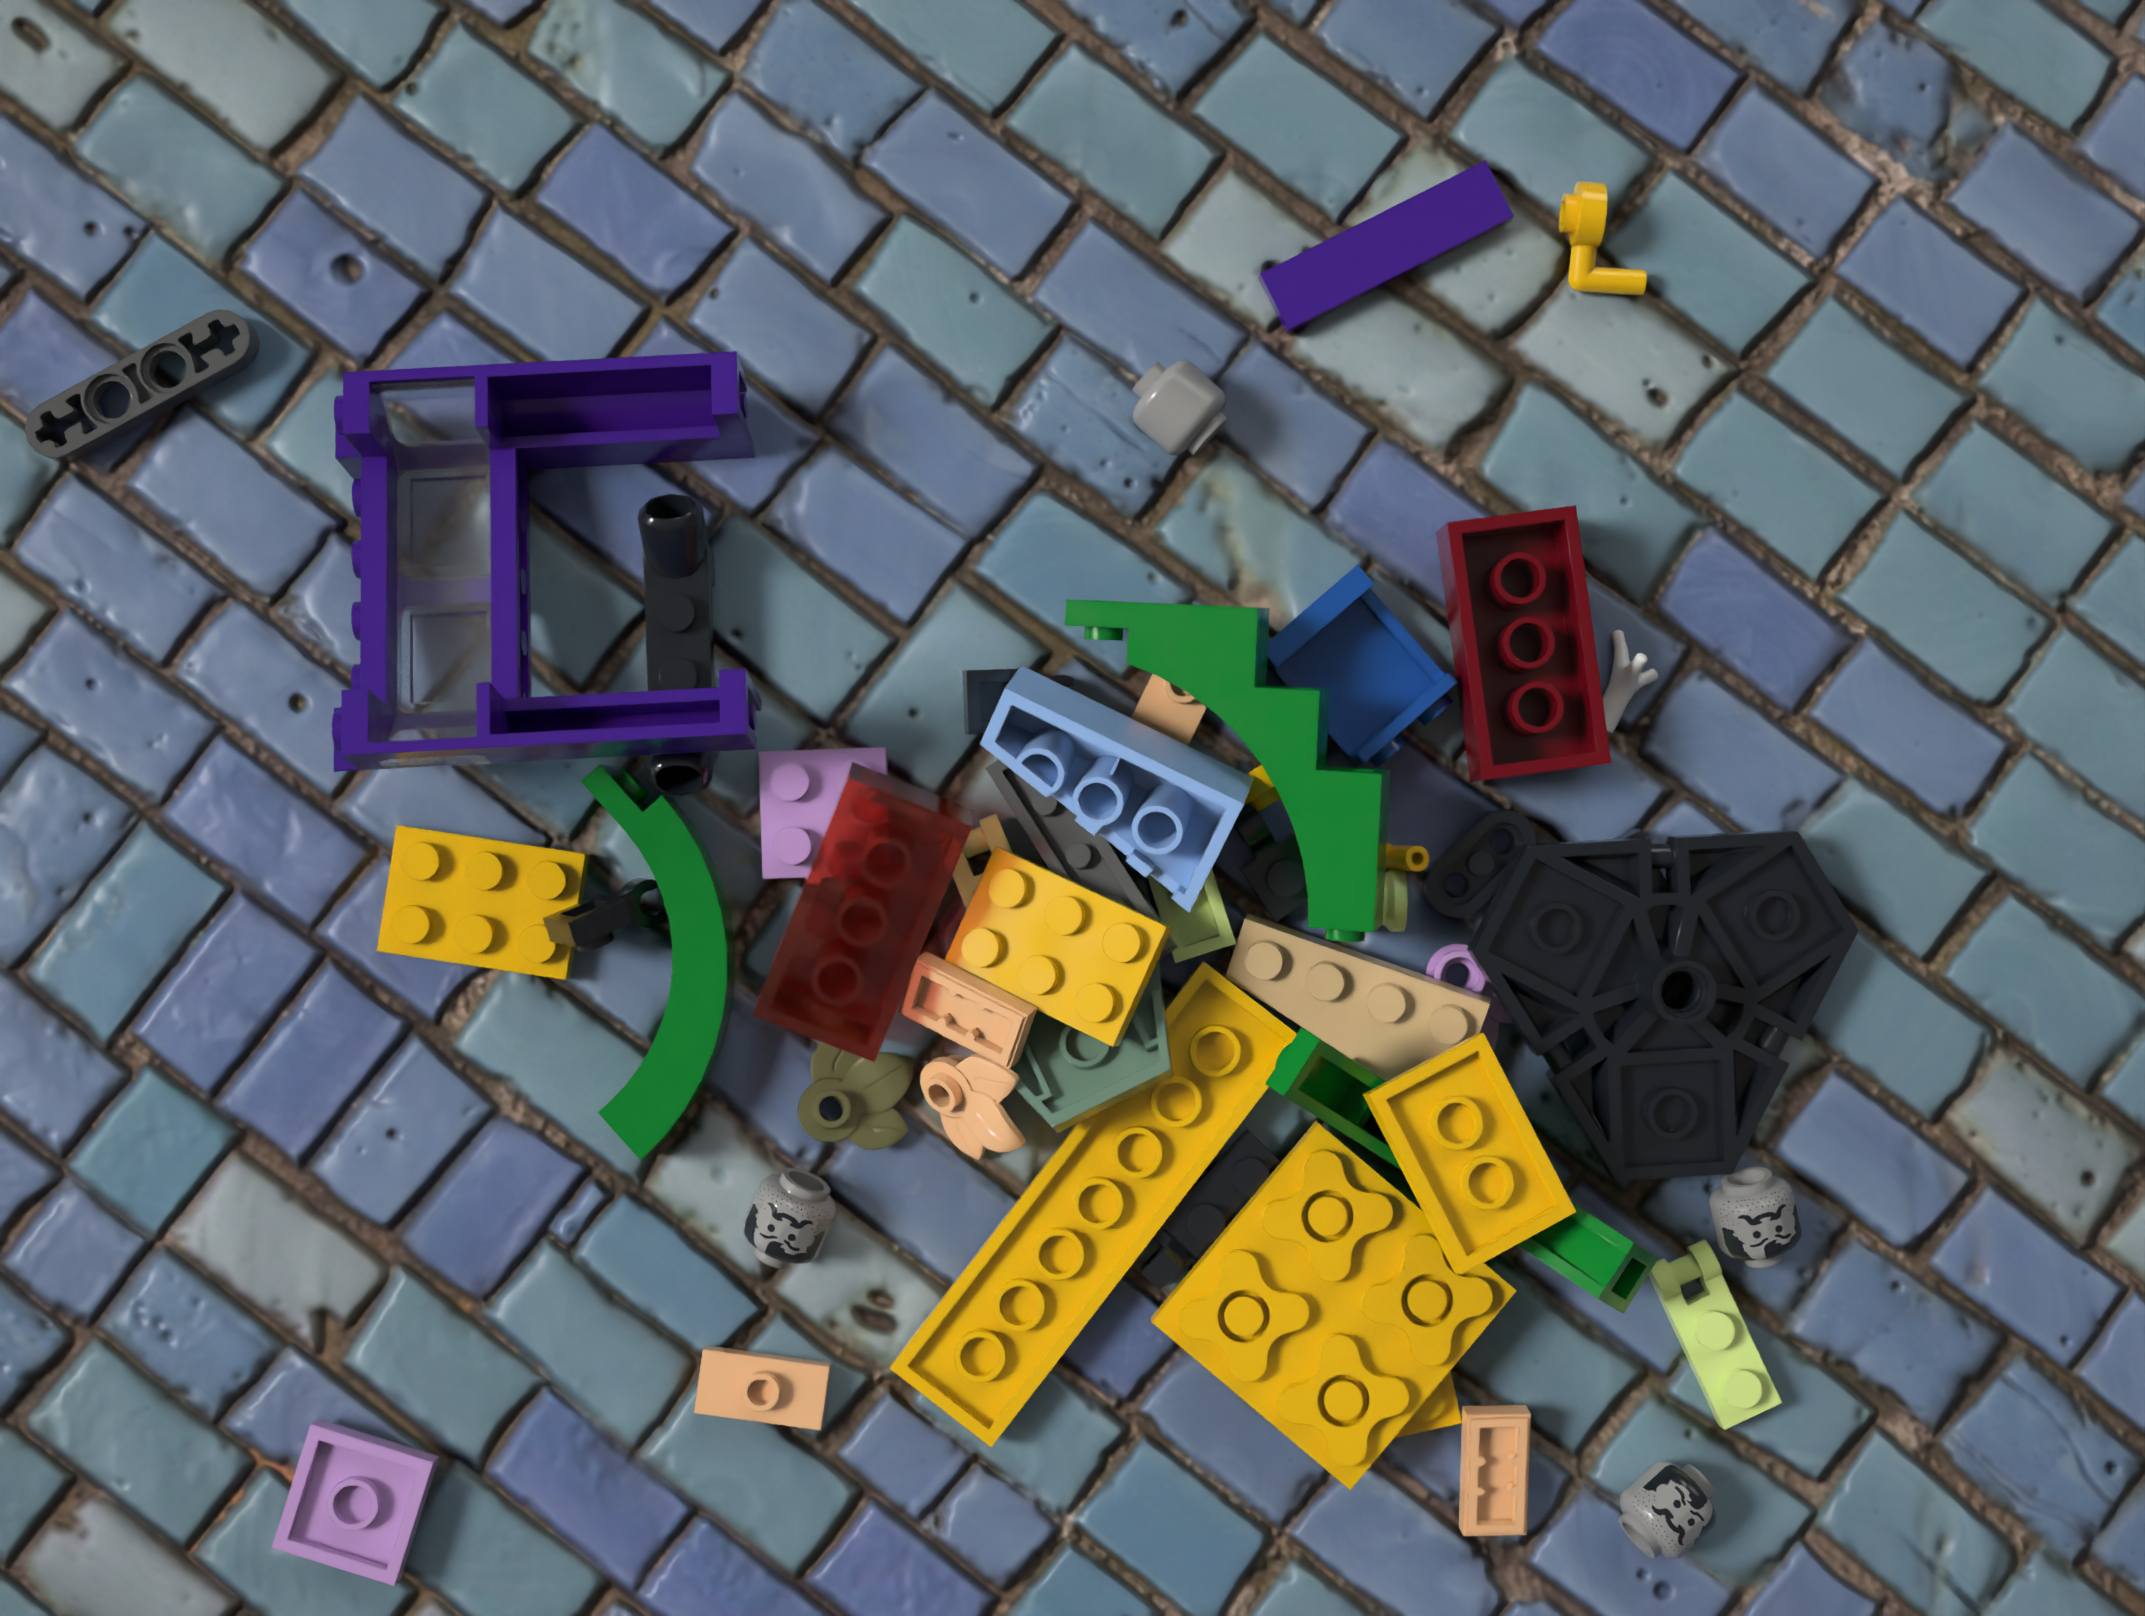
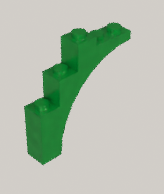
[1265,1027,1659,1314]

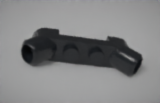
[638,494,719,796]

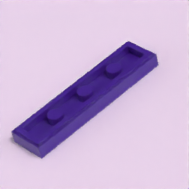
[1258,160,1514,334]

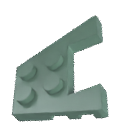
[1011,877,1174,1133]

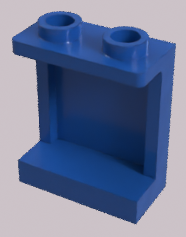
[1267,564,1458,768]

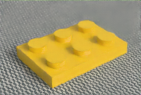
[377,825,590,980]
[944,846,1172,1047]
[1363,1033,1576,1275]

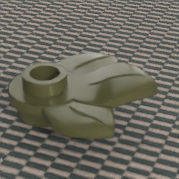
[797,1026,914,1150]

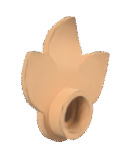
[920,1053,1026,1160]

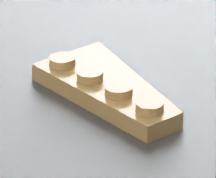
[1225,914,1491,1082]

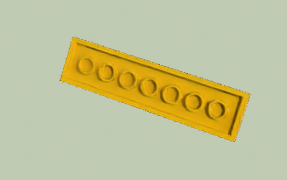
[890,960,1297,1447]

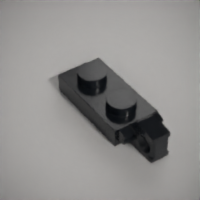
[1140,1129,1281,1290]

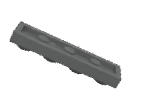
[985,759,1178,960]

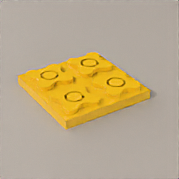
[1151,1121,1517,1490]

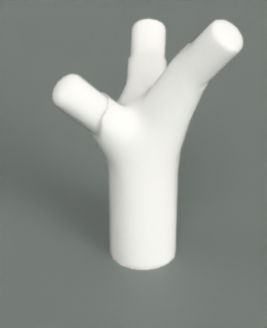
[1602,630,1658,734]

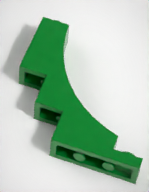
[1065,599,1391,942]

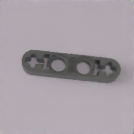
[25,309,260,463]

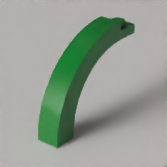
[581,764,735,1161]

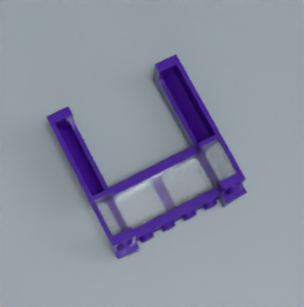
[332,351,762,772]

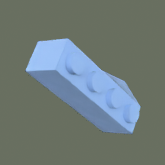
[980,665,1254,913]

